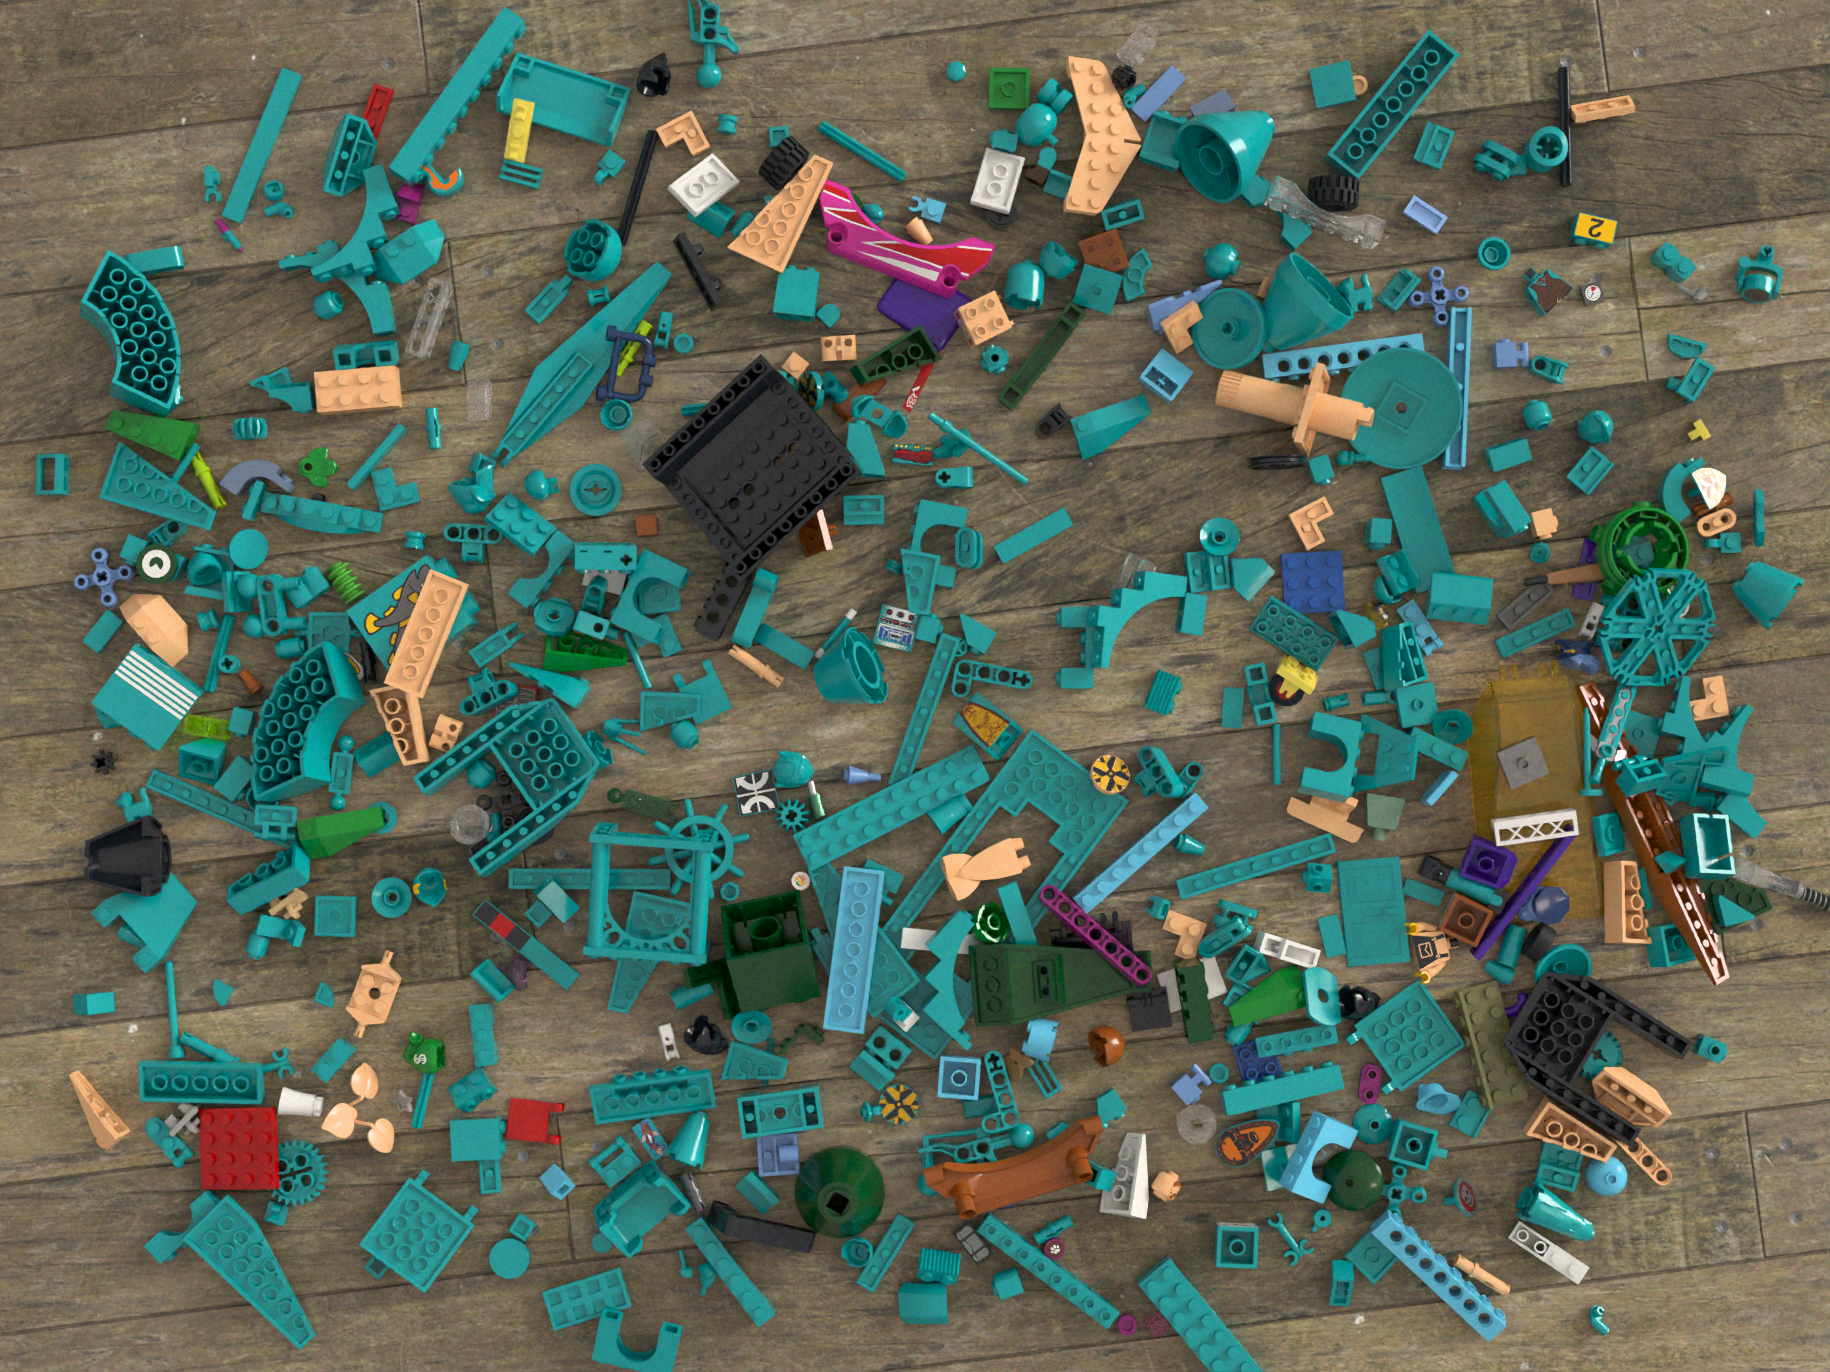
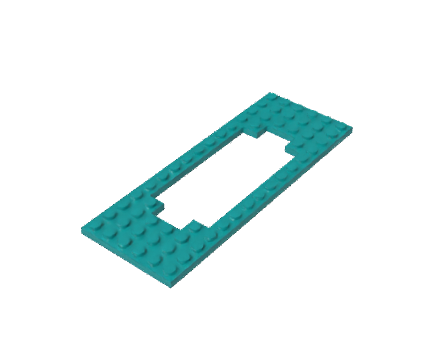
[877,729,1129,1060]

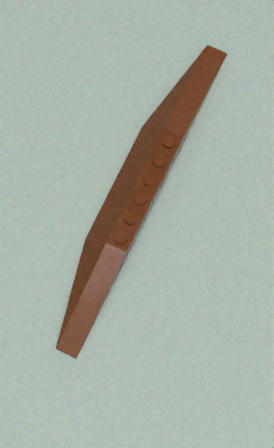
[1577,680,1729,985]

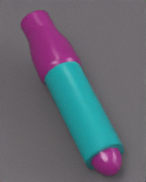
[215,219,243,252]

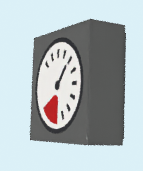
[1579,281,1605,307]

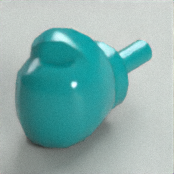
[861,203,884,225]
[697,1261,718,1296]

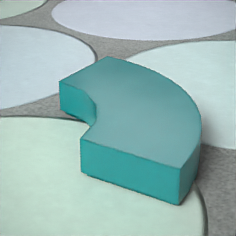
[1122,248,1153,303]
[1752,489,1765,546]

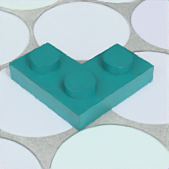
[371,467,421,512]
[631,613,683,658]

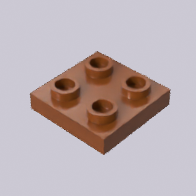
[1078,228,1130,272]

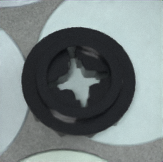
[985,202,1017,229]

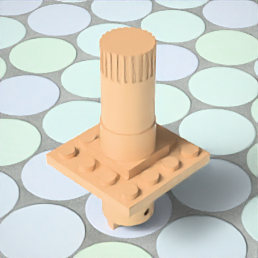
[1215,363,1374,457]

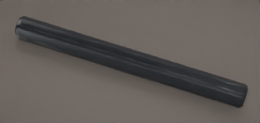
[1558,67,1573,187]
[618,130,658,246]

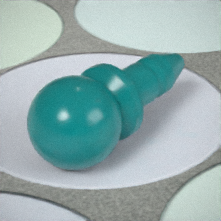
[1336,450,1375,466]

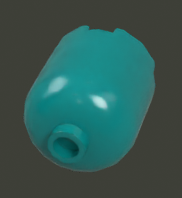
[1002,260,1045,311]

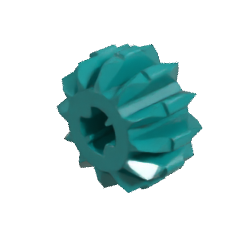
[232,417,268,441]
[775,799,809,833]

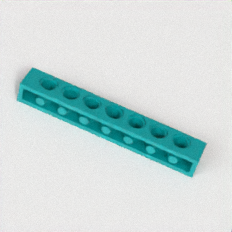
[976,1212,1120,1329]

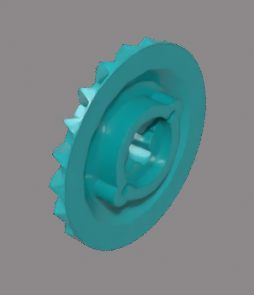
[570,464,622,516]
[1579,1030,1623,1080]

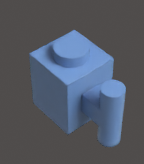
[1491,339,1529,370]
[1170,1063,1212,1105]

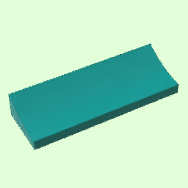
[1380,465,1455,594]
[138,1060,266,1104]

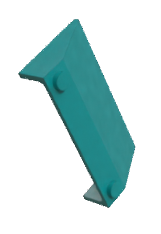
[496,52,631,148]

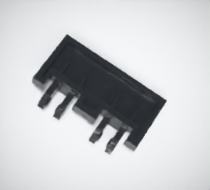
[1050,911,1133,951]

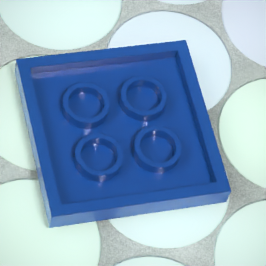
[1280,550,1345,614]

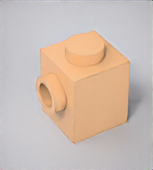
[1528,508,1558,540]

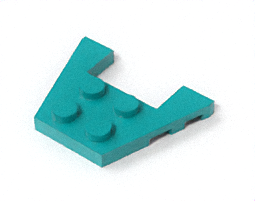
[1353,714,1419,793]
[1654,746,1729,812]

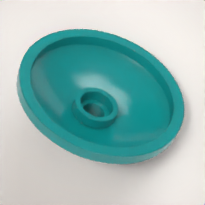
[1534,944,1592,984]

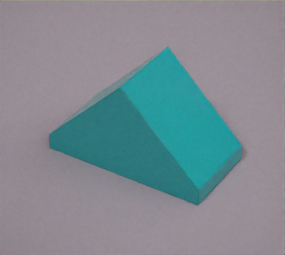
[1712,894,1755,926]
[73,991,115,1015]

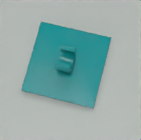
[1260,1143,1298,1191]

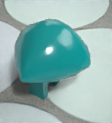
[524,469,560,502]

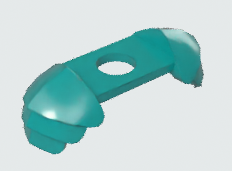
[851,395,908,439]

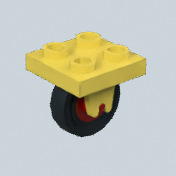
[1269,654,1318,707]

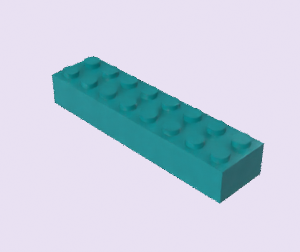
[1324,29,1460,180]
[1136,1254,1264,1372]

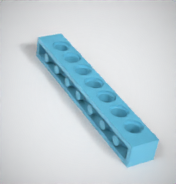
[1259,333,1424,383]
[1371,1209,1506,1342]

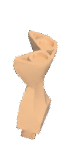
[940,838,1031,901]

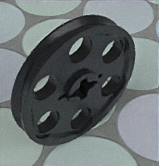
[1246,455,1308,470]

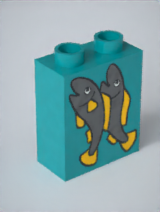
[346,555,481,671]

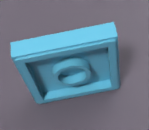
[1419,770,1459,806]

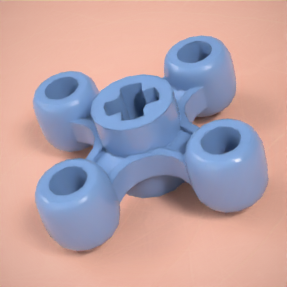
[1408,266,1469,327]
[74,548,135,607]

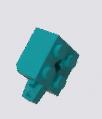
[1385,1117,1448,1170]

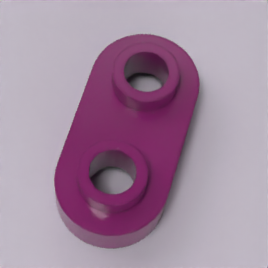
[1357,1063,1382,1104]

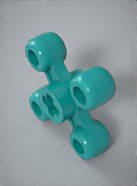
[1381,1162,1427,1216]

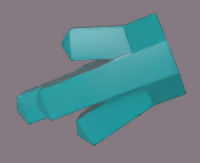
[934,427,972,459]

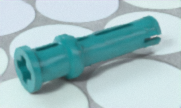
[179,1031,241,1062]

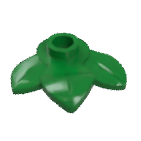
[297,447,339,487]

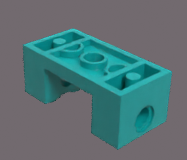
[1055,607,1094,689]
[737,1083,824,1139]

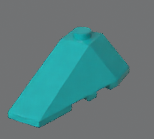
[509,662,592,709]

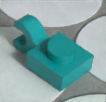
[593,149,626,186]
[204,166,222,203]
[1704,532,1741,554]

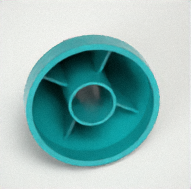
[1175,110,1275,203]
[1262,252,1354,354]

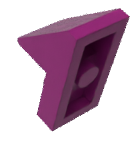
[395,182,425,225]

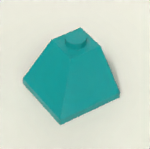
[179,737,227,785]

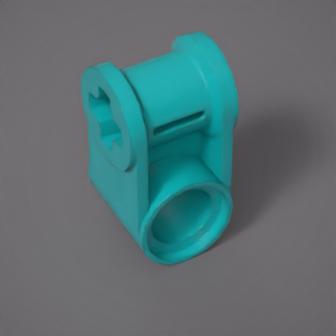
[1527,355,1569,385]
[821,370,849,404]
[934,467,973,489]
[146,519,188,547]
[581,575,608,616]
[1169,761,1203,800]

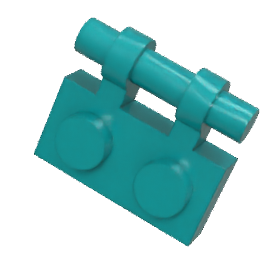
[254,804,298,842]
[863,859,904,907]

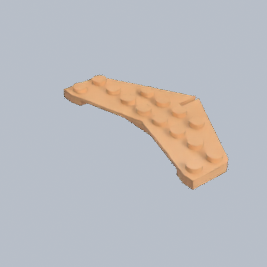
[1063,56,1141,216]

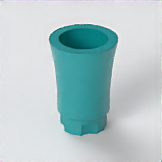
[926,793,973,835]

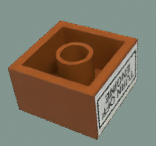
[1439,891,1494,947]

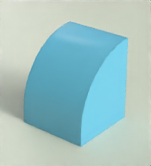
[539,1164,575,1200]

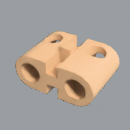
[820,335,857,361]
[429,714,464,753]

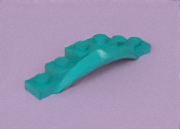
[260,492,384,534]

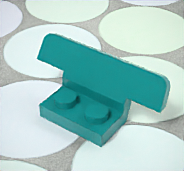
[1257,1101,1300,1159]

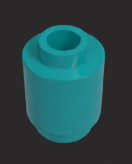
[275,637,307,660]
[245,928,270,960]
[1223,1023,1253,1047]

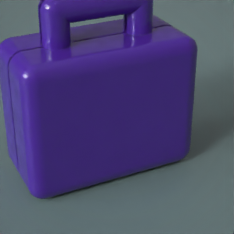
[877,278,972,351]

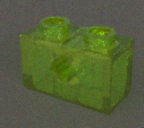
[183,713,230,740]

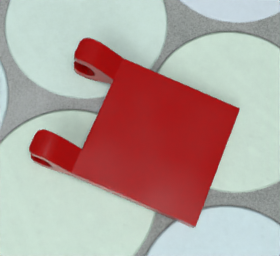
[506,1098,565,1145]

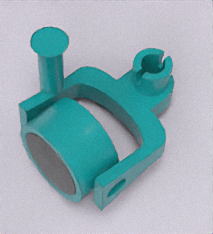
[1734,244,1783,303]

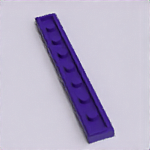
[1470,823,1577,961]

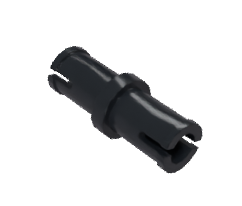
[359,642,377,683]

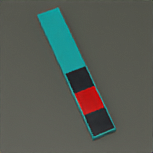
[473,899,580,990]

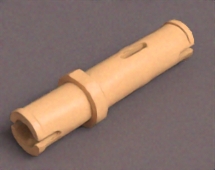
[728,644,785,688]
[1453,1254,1511,1297]

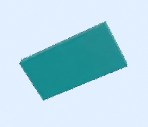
[1249,595,1339,671]

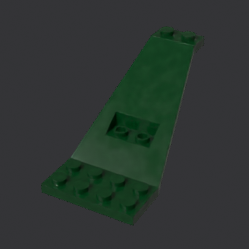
[968,943,1154,1027]

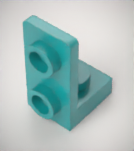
[255,914,306,947]

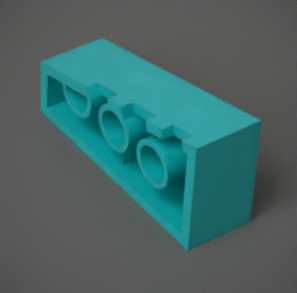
[226,840,310,915]

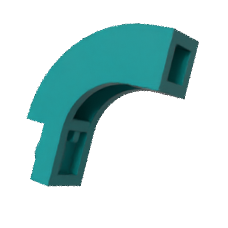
[1658,457,1706,522]

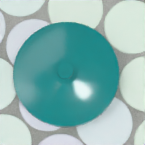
[1191,288,1267,370]

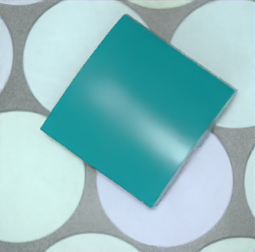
[1183,551,1231,593]
[1535,1141,1584,1192]

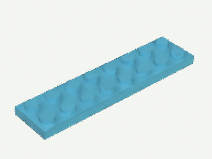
[823,866,885,1034]

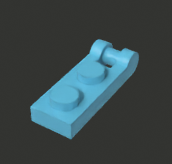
[1395,599,1444,657]

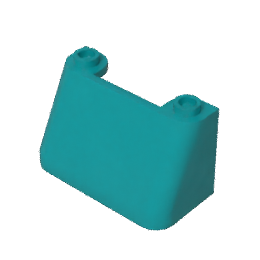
[593,1160,691,1258]

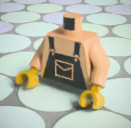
[1404,921,1459,985]

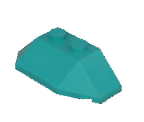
[322,113,377,197]
[373,219,445,285]

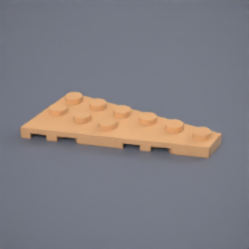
[727,155,833,274]

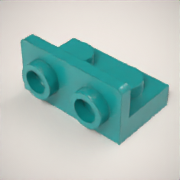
[1376,549,1421,596]

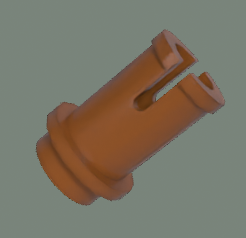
[237,669,263,696]

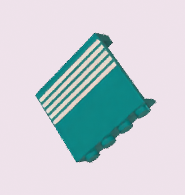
[91,643,205,751]

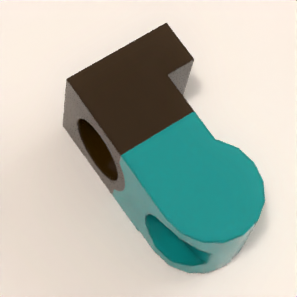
[1024,147,1057,188]

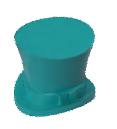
[1523,126,1568,172]

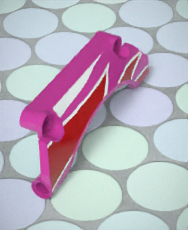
[819,180,996,298]

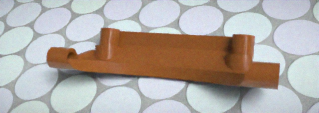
[922,1114,1104,1219]

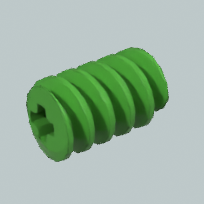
[324,562,366,607]

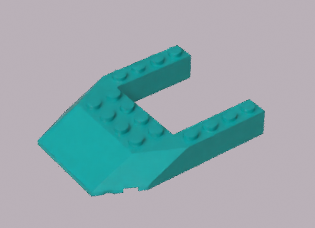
[413,698,600,878]

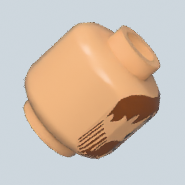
[1151,1170,1181,1202]

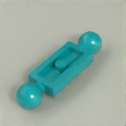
[328,735,355,811]

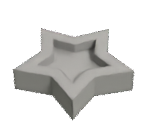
[393,1090,413,1113]

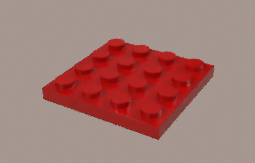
[198,1106,280,1190]

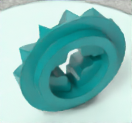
[369,802,398,834]

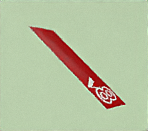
[903,350,942,413]

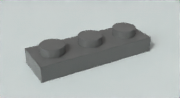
[1496,583,1555,631]

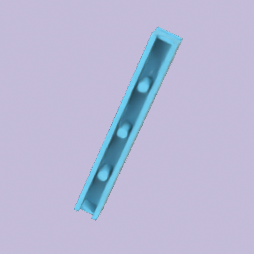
[1441,307,1472,470]

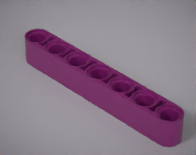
[1038,885,1152,986]

